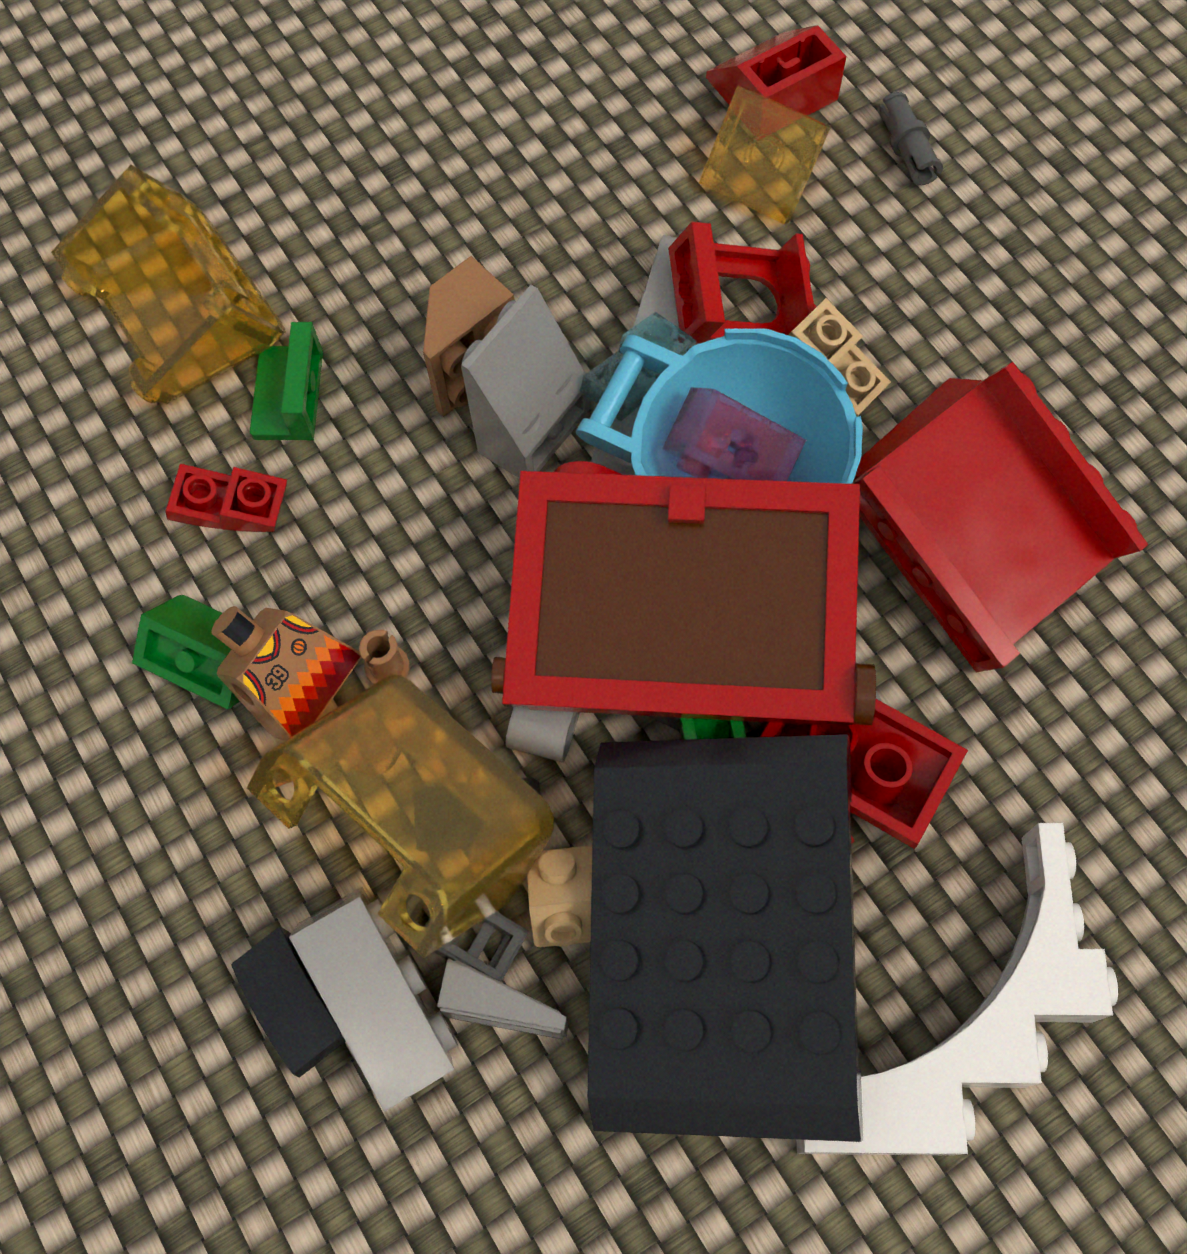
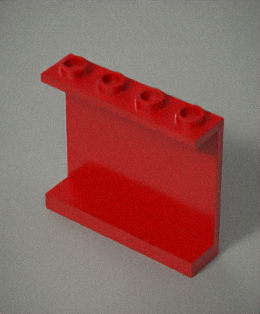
[853,362,1149,673]

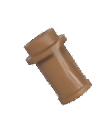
[359,630,410,689]

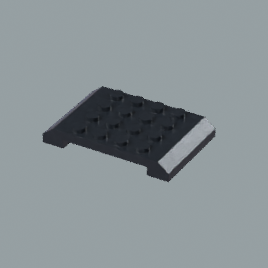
[587,734,863,1142]

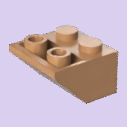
[423,256,515,417]

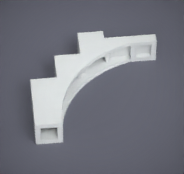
[796,823,1118,1156]

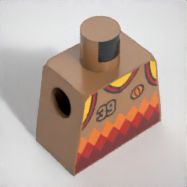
[211,606,362,746]

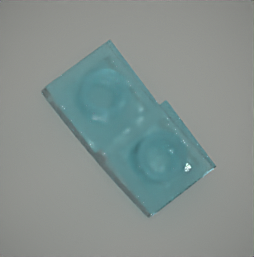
[580,312,696,421]

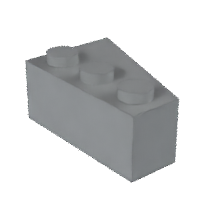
[289,887,458,1112]

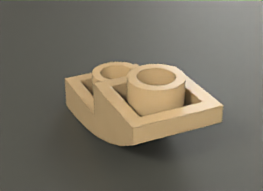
[789,298,891,417]

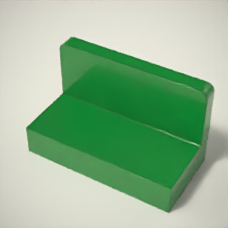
[250,322,323,440]
[132,595,240,710]

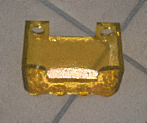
[247,674,554,958]

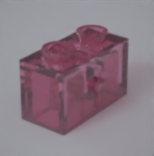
[662,387,806,481]

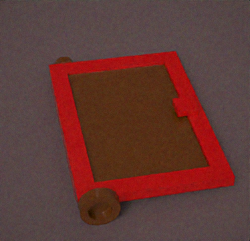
[491,471,876,726]

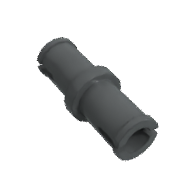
[878,92,943,185]

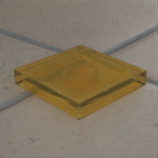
[699,86,831,224]

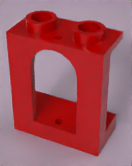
[668,222,816,346]

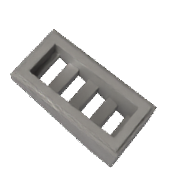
[437,959,569,1040]

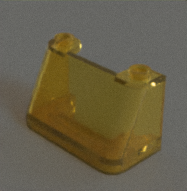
[51,164,286,404]

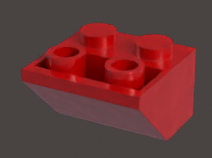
[706,25,847,141]

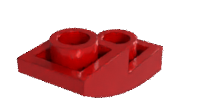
[166,463,287,532]

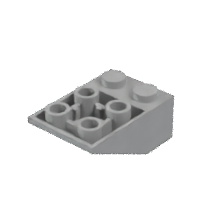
[461,285,590,479]

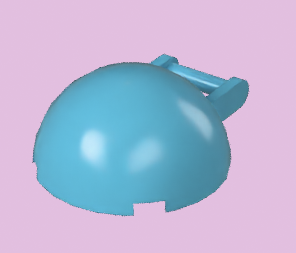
[576,329,863,484]

